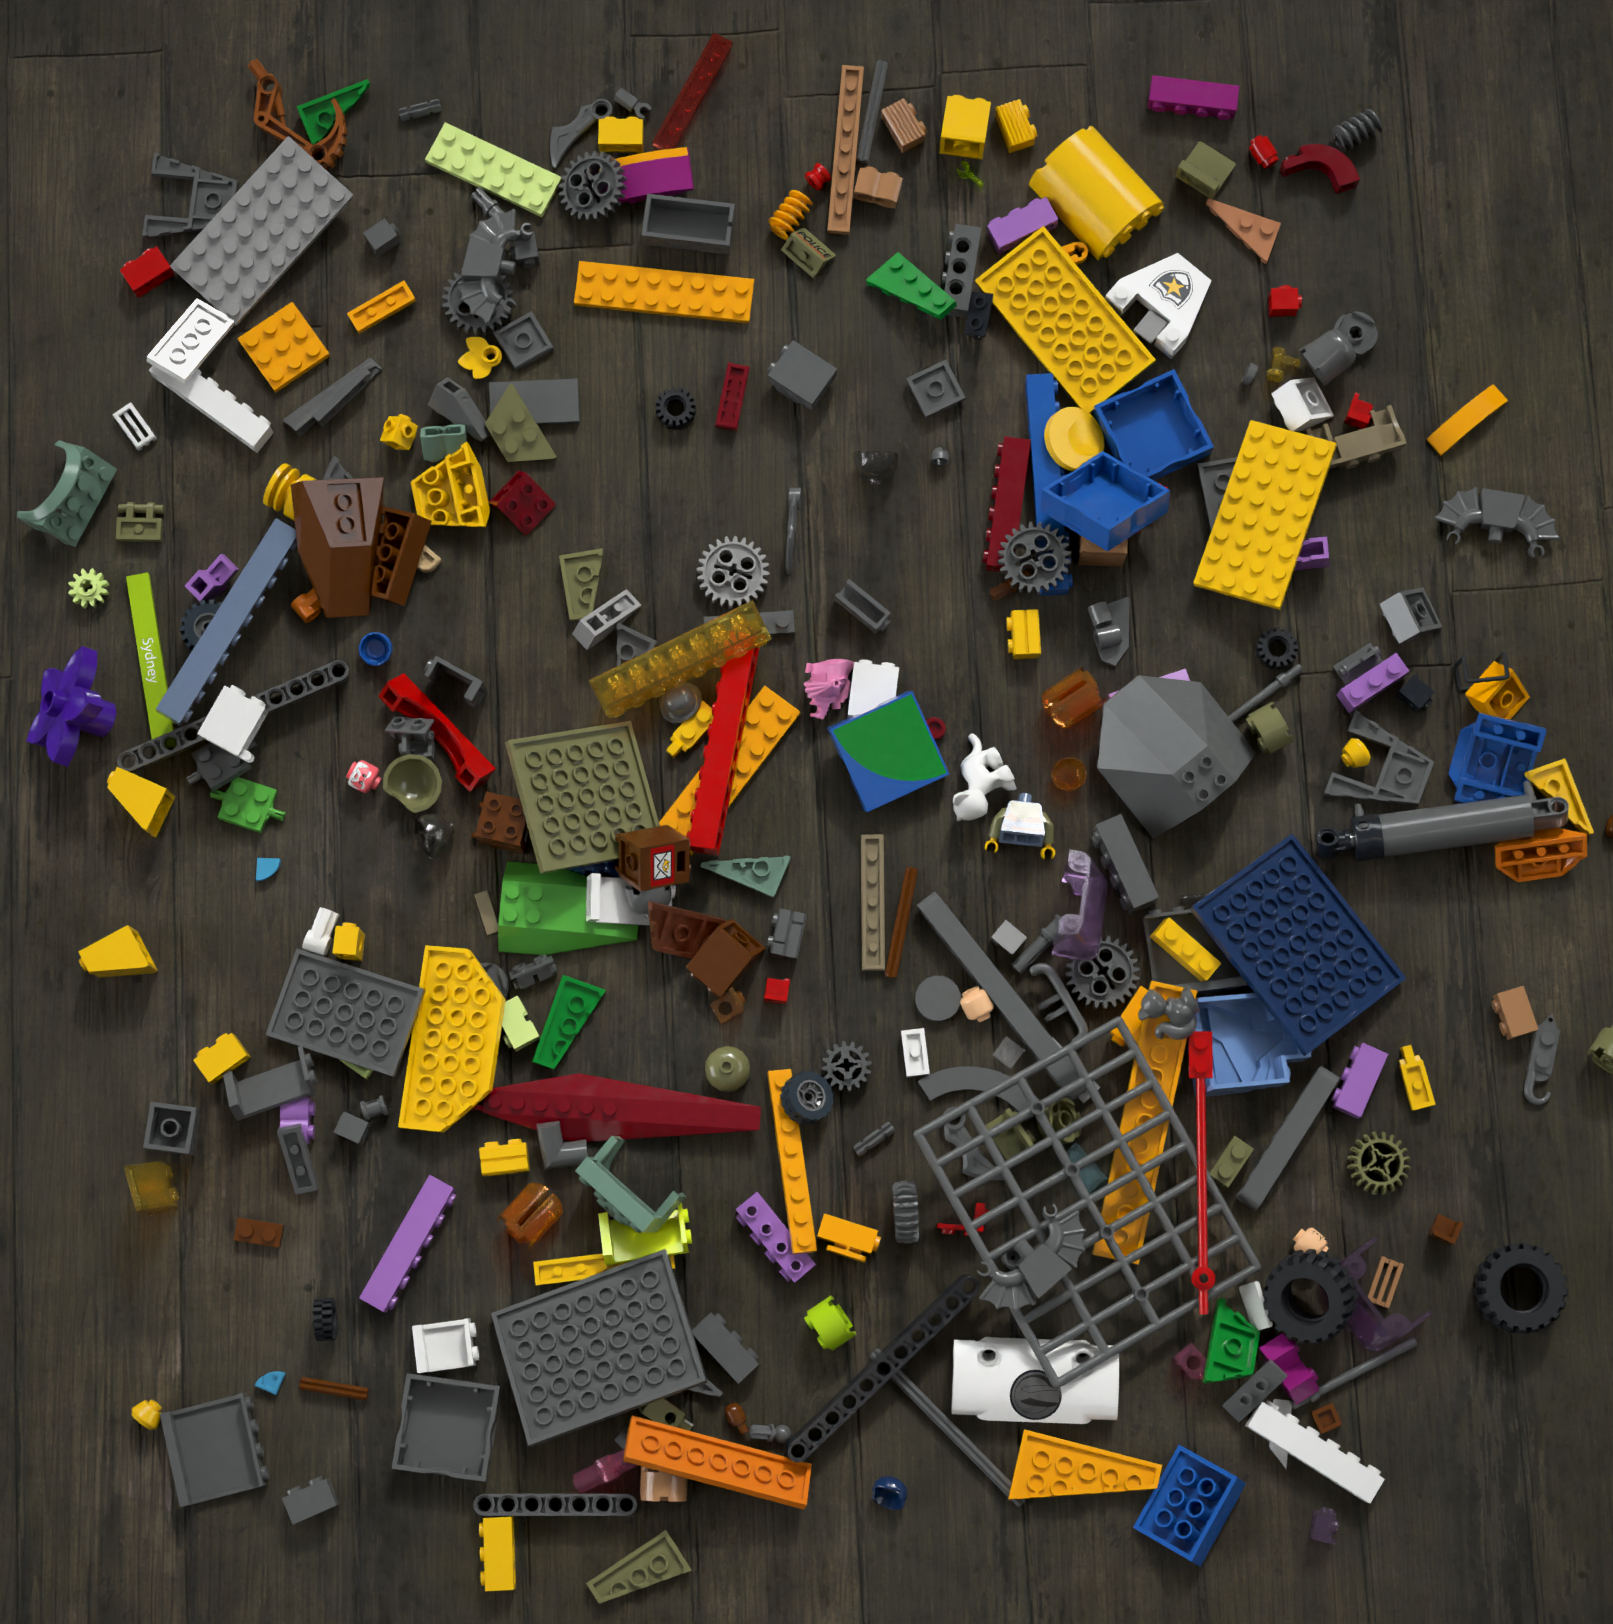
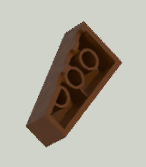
[371,506,432,606]

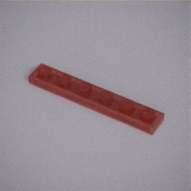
[652,33,733,150]

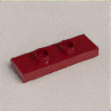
[715,362,750,431]

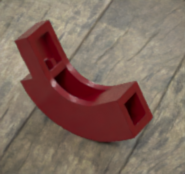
[1280,144,1360,194]

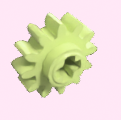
[68,568,109,609]

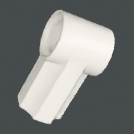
[302,907,339,956]

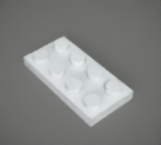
[147,299,234,384]

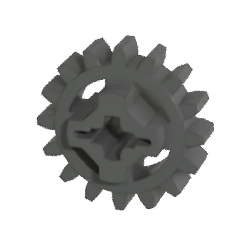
[822,1041,872,1092]

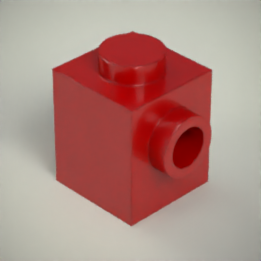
[1268,285,1302,317]

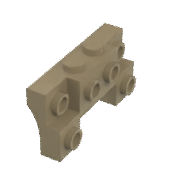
[1304,405,1407,469]

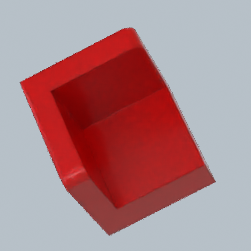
[1344,393,1373,429]
[764,978,790,1005]

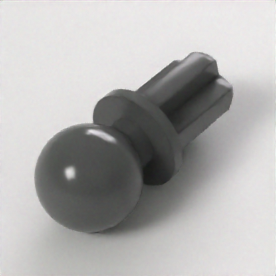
[749,1424,792,1444]

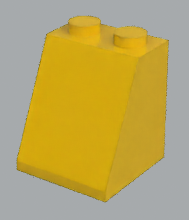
[939,95,991,160]
[107,767,175,837]
[79,925,158,978]

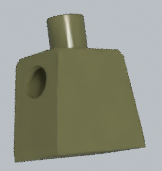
[638,1398,693,1431]

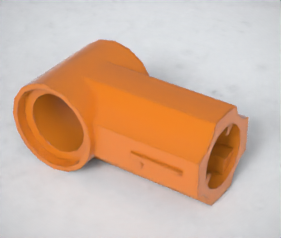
[291,588,322,623]

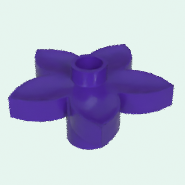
[26,646,116,767]

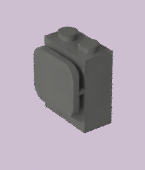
[767,340,837,411]

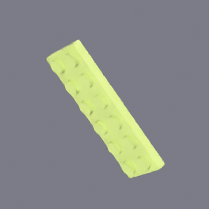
[425,123,562,217]

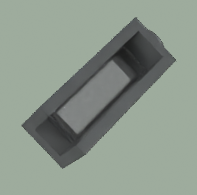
[834,579,891,634]

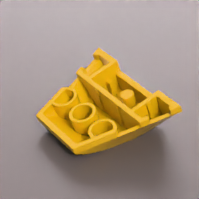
[411,442,490,527]

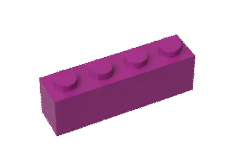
[1147,75,1239,120]

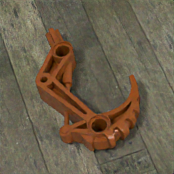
[247,59,347,170]

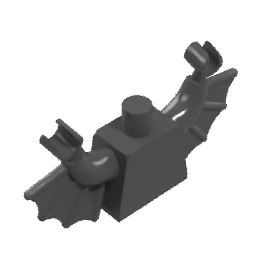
[458,209,533,324]
[1434,487,1560,558]
[977,1204,1086,1311]

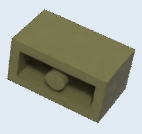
[1209,1136,1254,1189]

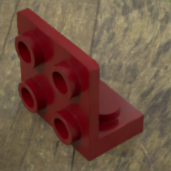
[488,470,556,535]

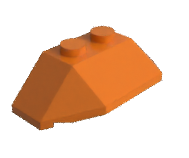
[1495,828,1587,882]

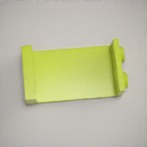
[598,1202,692,1266]

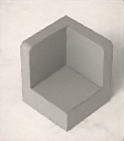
[1133,310,1168,343]
[990,920,1027,954]

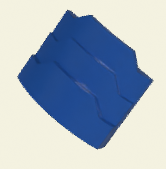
[1448,713,1547,803]

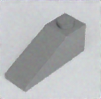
[572,589,641,650]

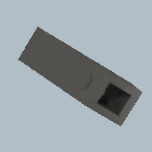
[428,377,491,442]

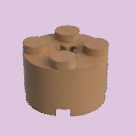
[640,1466,688,1502]

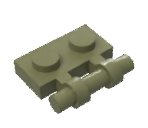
[116,502,165,542]

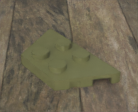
[485,383,557,463]

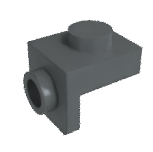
[399,734,435,761]

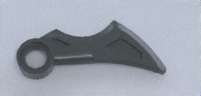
[550,99,613,169]
[785,487,801,575]
[943,1107,1004,1180]

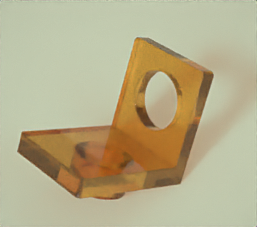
[710,987,746,1024]

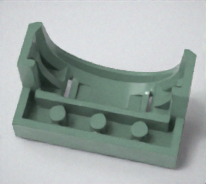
[17,440,117,547]
[575,1136,686,1233]

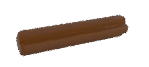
[299,1377,369,1400]

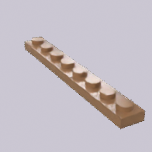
[827,65,864,235]

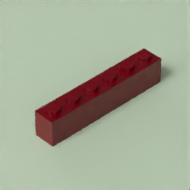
[982,436,1031,572]

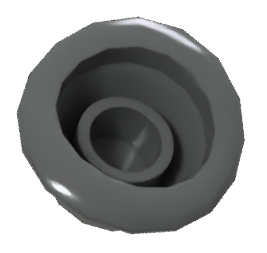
[660,683,702,723]

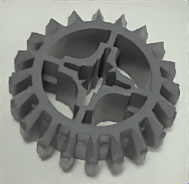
[892,1180,919,1244]

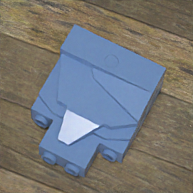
[1186,993,1312,1098]

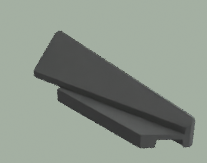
[283,358,383,437]

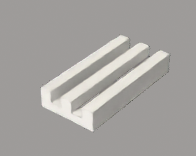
[113,402,157,451]

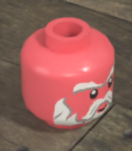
[346,760,382,794]

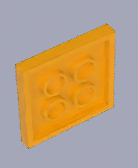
[237,302,330,393]

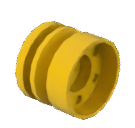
[263,463,317,521]

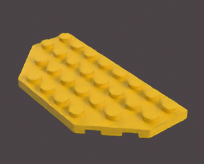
[398,945,506,1133]

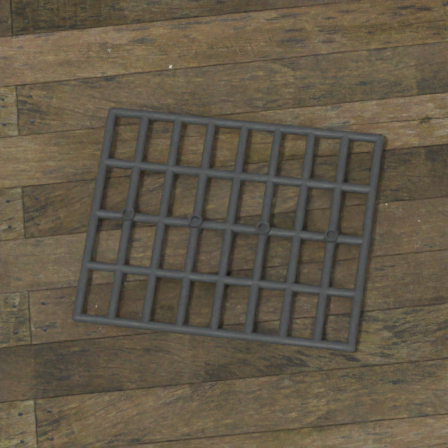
[913,1016,1261,1389]

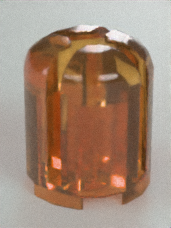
[1042,666,1106,730]
[496,1182,563,1250]

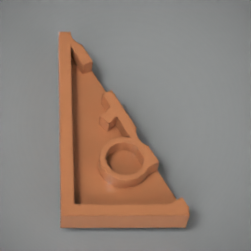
[1206,198,1281,264]

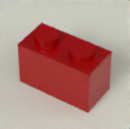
[120,246,175,298]

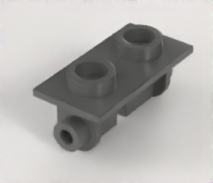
[1333,643,1383,685]
[385,717,434,742]
[509,954,558,989]

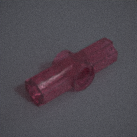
[573,1449,639,1493]

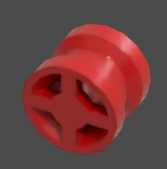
[804,163,832,191]

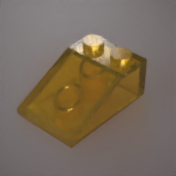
[124,1161,179,1215]

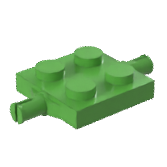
[210,777,286,833]

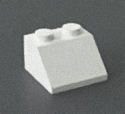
[1271,377,1334,432]

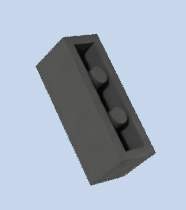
[692,1313,759,1384]

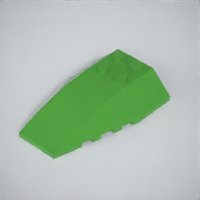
[498,862,639,955]

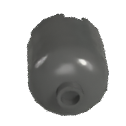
[1299,330,1357,386]

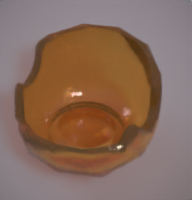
[1050,757,1087,792]

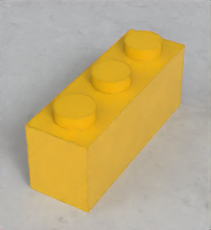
[1149,918,1221,982]
[479,1516,516,1591]

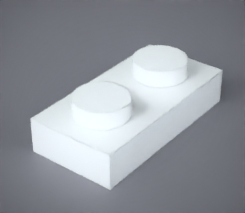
[901,1028,930,1077]

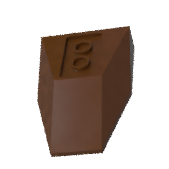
[291,477,384,618]

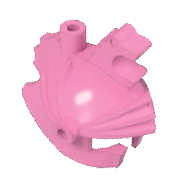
[804,659,854,719]

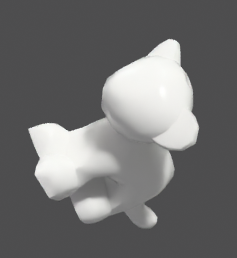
[953,734,1017,821]

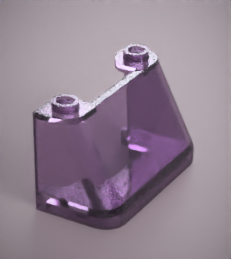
[1052,849,1108,960]

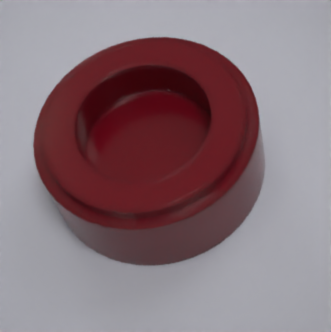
[926,717,946,741]

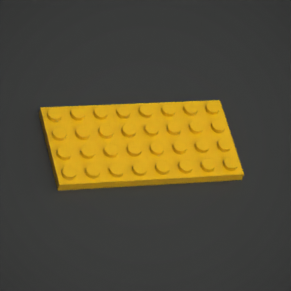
[974,226,1156,413]
[1193,420,1337,610]

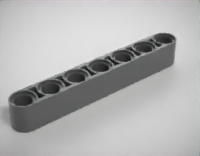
[1236,1065,1340,1211]
[473,1493,638,1516]

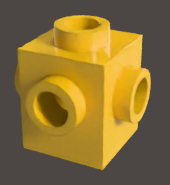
[380,414,418,450]

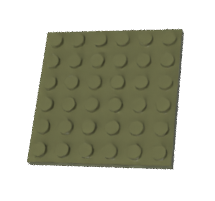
[505,721,660,874]

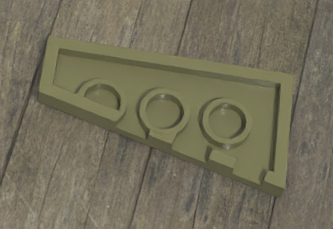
[586,1530,692,1604]

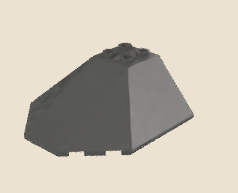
[1097,675,1256,839]

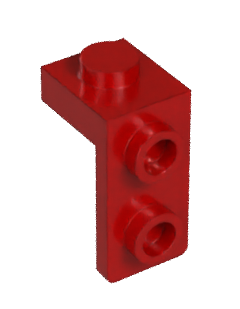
[936,1203,989,1236]

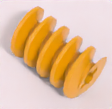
[768,190,813,240]

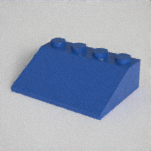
[1133,1445,1246,1567]

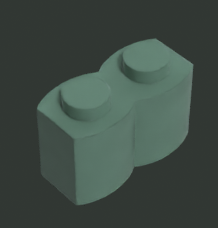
[420,424,468,462]

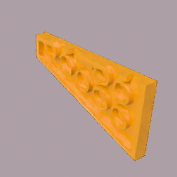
[1008,1429,1162,1500]

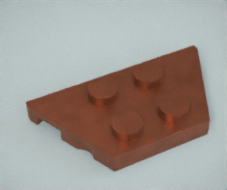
[648,901,726,959]

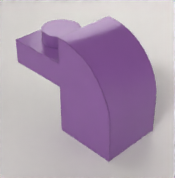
[185,554,239,602]

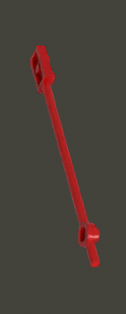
[1188,1031,1215,1314]

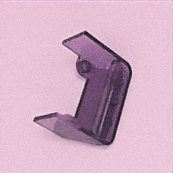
[1318,1237,1432,1352]

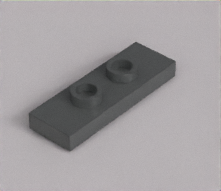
[1222,1359,1288,1422]

